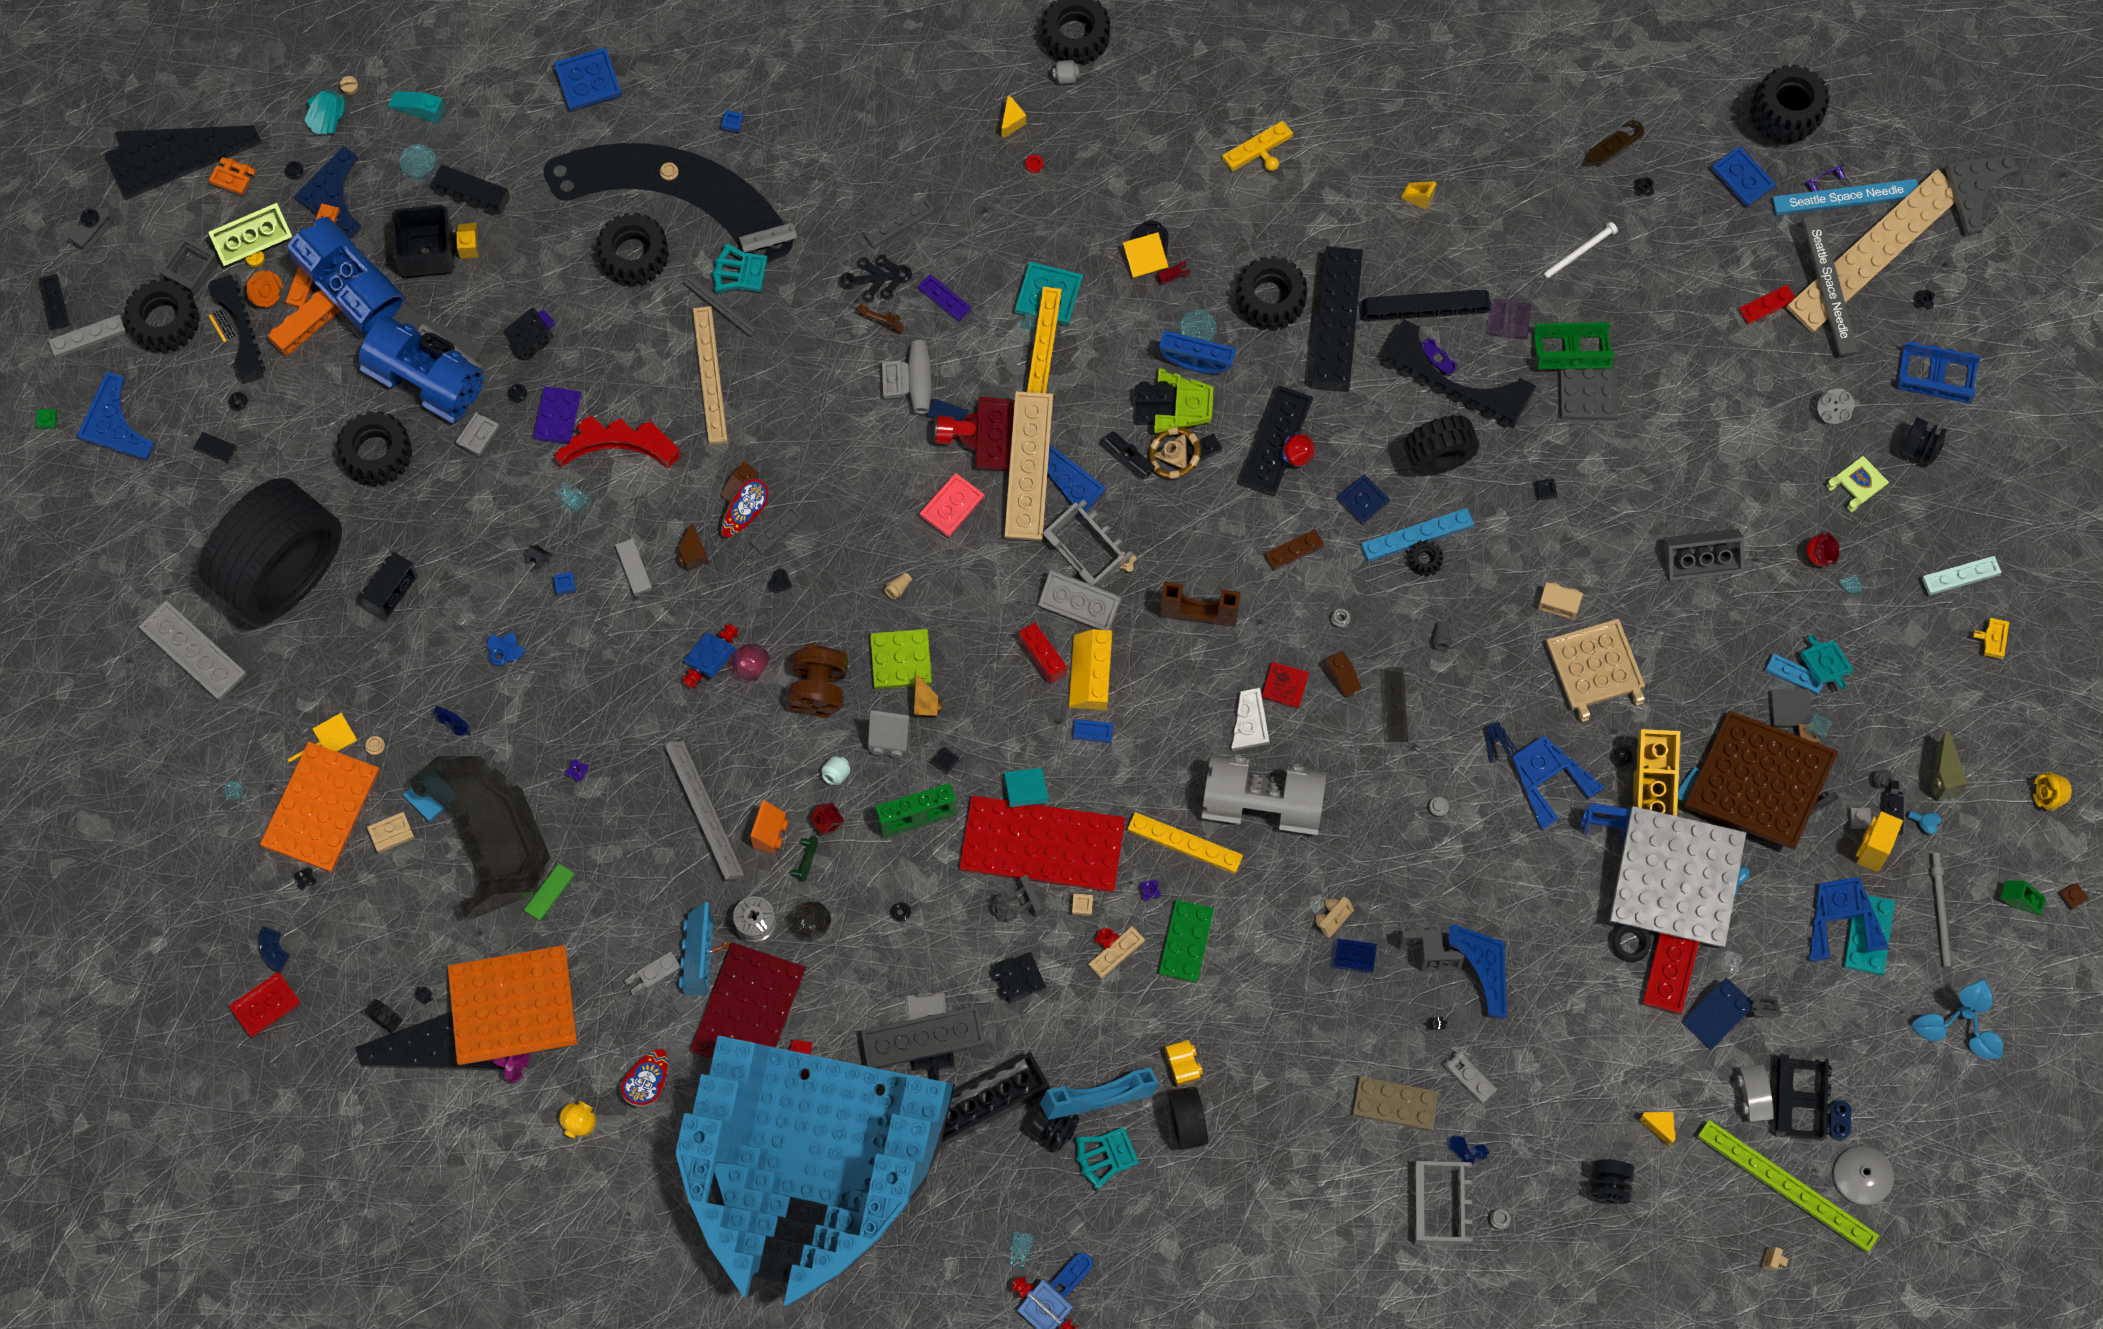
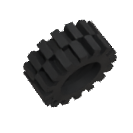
[1408,540,1443,577]
[364,999,403,1033]

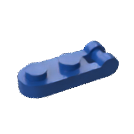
[1051,1253,1093,1298]

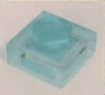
[1806,712,1833,740]

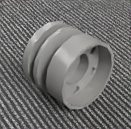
[733,896,776,946]

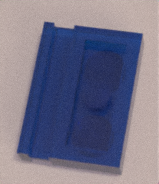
[1334,938,1377,973]

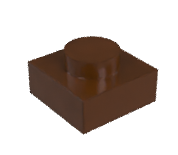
[2060,883,2089,910]

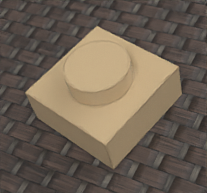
[1072,894,1093,916]

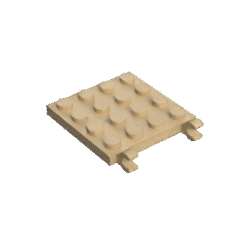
[1546,619,1645,722]

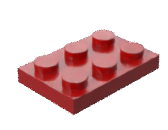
[229,972,301,1038]

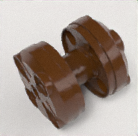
[787,644,849,718]

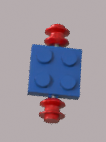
[681,624,739,689]

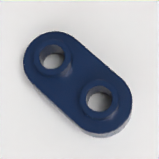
[1830,1100,1851,1141]

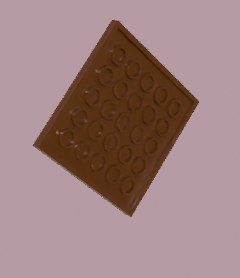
[1685,711,1838,850]

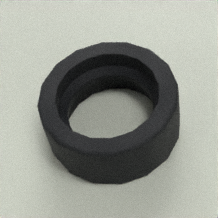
[1613,925,1651,963]

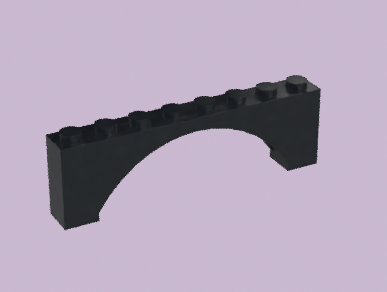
[1381,319,1536,429]

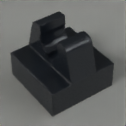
[526,545,552,568]

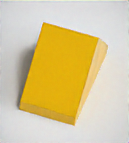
[1002,96,1026,137]
[1401,181,1437,210]
[1640,1112,1675,1147]

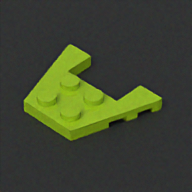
[1154,368,1214,433]

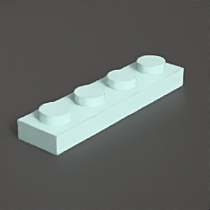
[1922,556,2001,596]

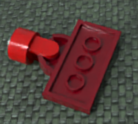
[932,397,1015,471]

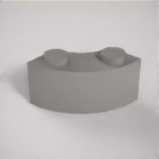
[1737,1065,1774,1122]

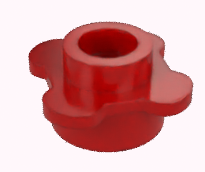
[1095,928,1119,948]

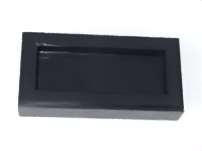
[194,431,237,463]

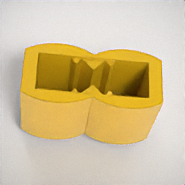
[1165,1040,1203,1087]

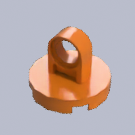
[246,270,282,307]

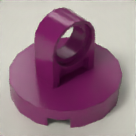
[492,1053,531,1083]

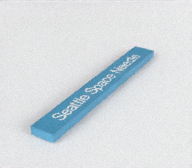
[1772,179,1918,216]

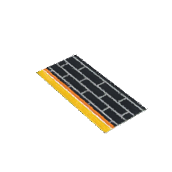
[209,308,238,342]

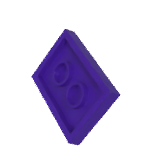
[533,386,582,445]

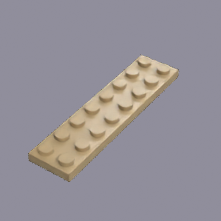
[1005,391,1053,541]

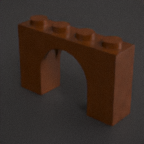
[1160,581,1240,627]

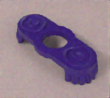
[1422,338,1457,375]

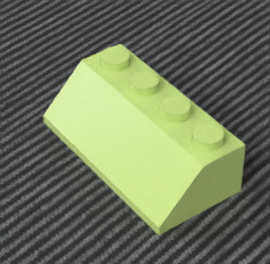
[208,203,292,266]

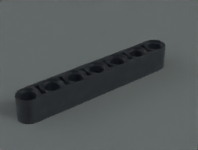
[1362,290,1491,321]

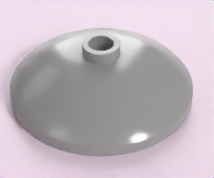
[1833,1146,1894,1206]

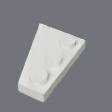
[1232,688,1270,751]

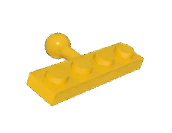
[1222,121,1293,172]

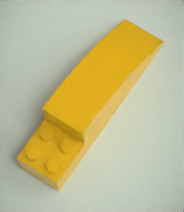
[1633,729,1680,816]

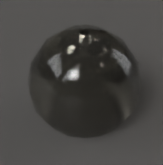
[792,901,831,940]

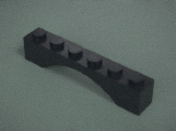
[210,275,266,384]

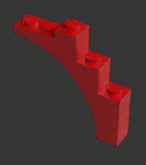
[554,415,681,469]

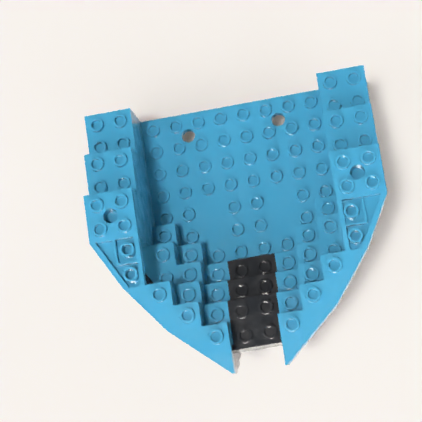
[676,1036,955,1306]

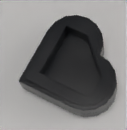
[768,569,792,593]

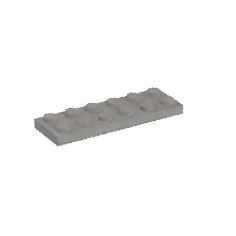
[139,601,247,701]

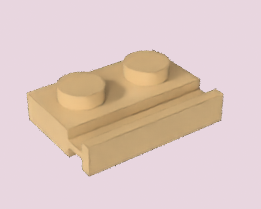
[367,812,415,854]

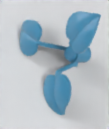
[1912,979,2004,1059]

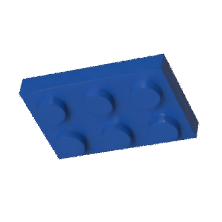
[1711,146,1776,208]

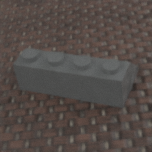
[1664,529,1745,581]

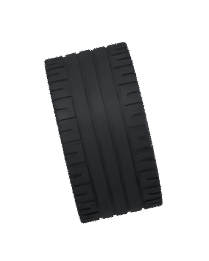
[198,478,342,624]

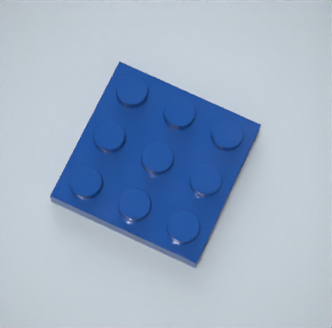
[554,47,622,111]

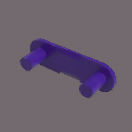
[1804,164,1846,192]

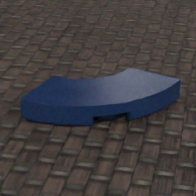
[259,926,290,973]

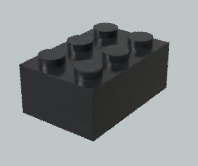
[361,552,418,622]

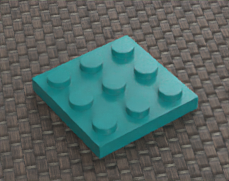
[1015,262,1083,326]

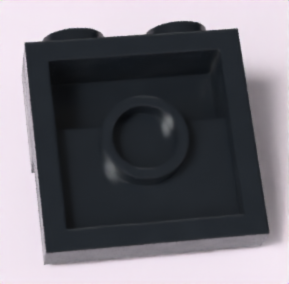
[504,307,554,360]
[1135,381,1173,425]
[992,952,1046,1003]

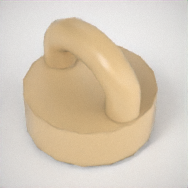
[340,76,359,95]

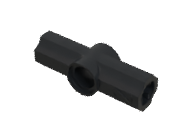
[1103,431,1155,479]

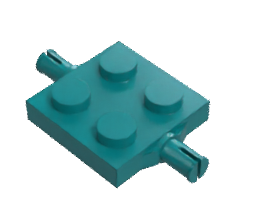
[1800,634,1854,690]

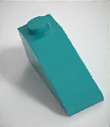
[388,91,445,124]

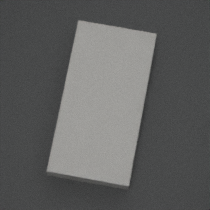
[1038,569,1122,630]

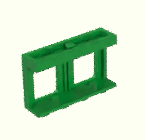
[1534,322,1614,369]
[875,783,957,839]

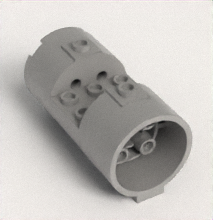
[1202,755,1327,835]

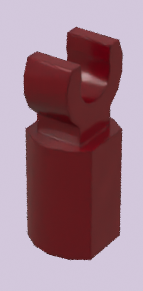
[1157,261,1190,285]

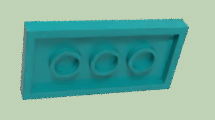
[1844,895,1895,976]

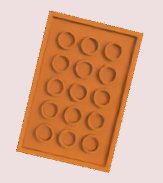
[260,741,380,873]

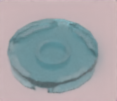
[399,144,437,180]
[1180,310,1217,342]

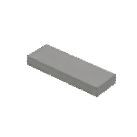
[615,539,652,596]

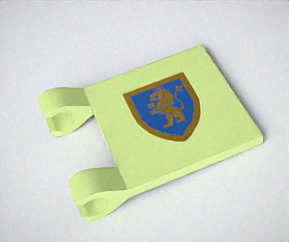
[1826,456,1889,512]

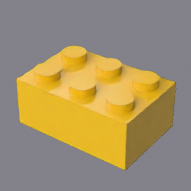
[1856,811,1903,873]

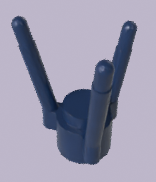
[1484,722,1518,763]

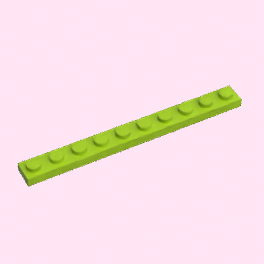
[1697,1120,1880,1253]

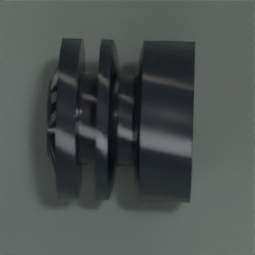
[1901,417,1947,465]
[1028,1109,1080,1152]
[1589,1159,1635,1204]

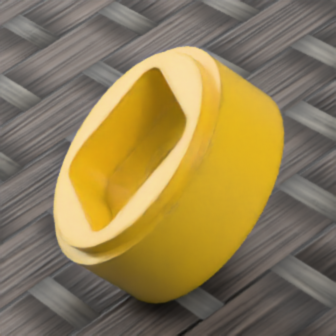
[245,251,265,268]

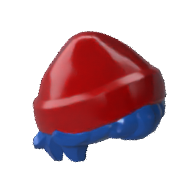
[1282,432,1315,467]

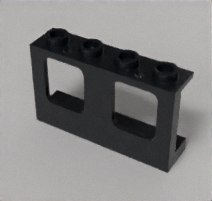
[1775,1054,1832,1141]

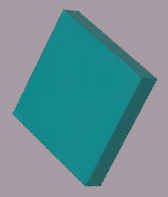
[1004,768,1049,807]

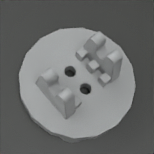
[1817,387,1854,424]

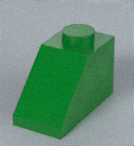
[2001,880,2046,915]

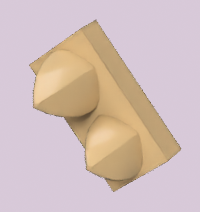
[1315,897,1354,939]

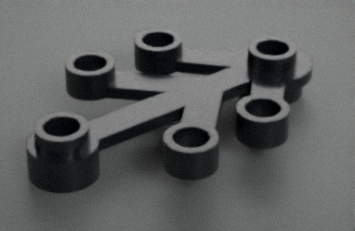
[840,255,912,303]

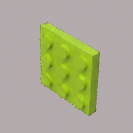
[870,629,932,690]

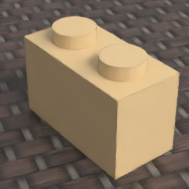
[1538,582,1583,620]

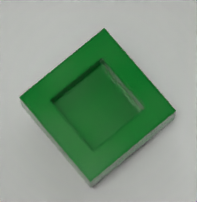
[36,409,58,429]

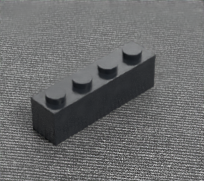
[432,164,510,215]

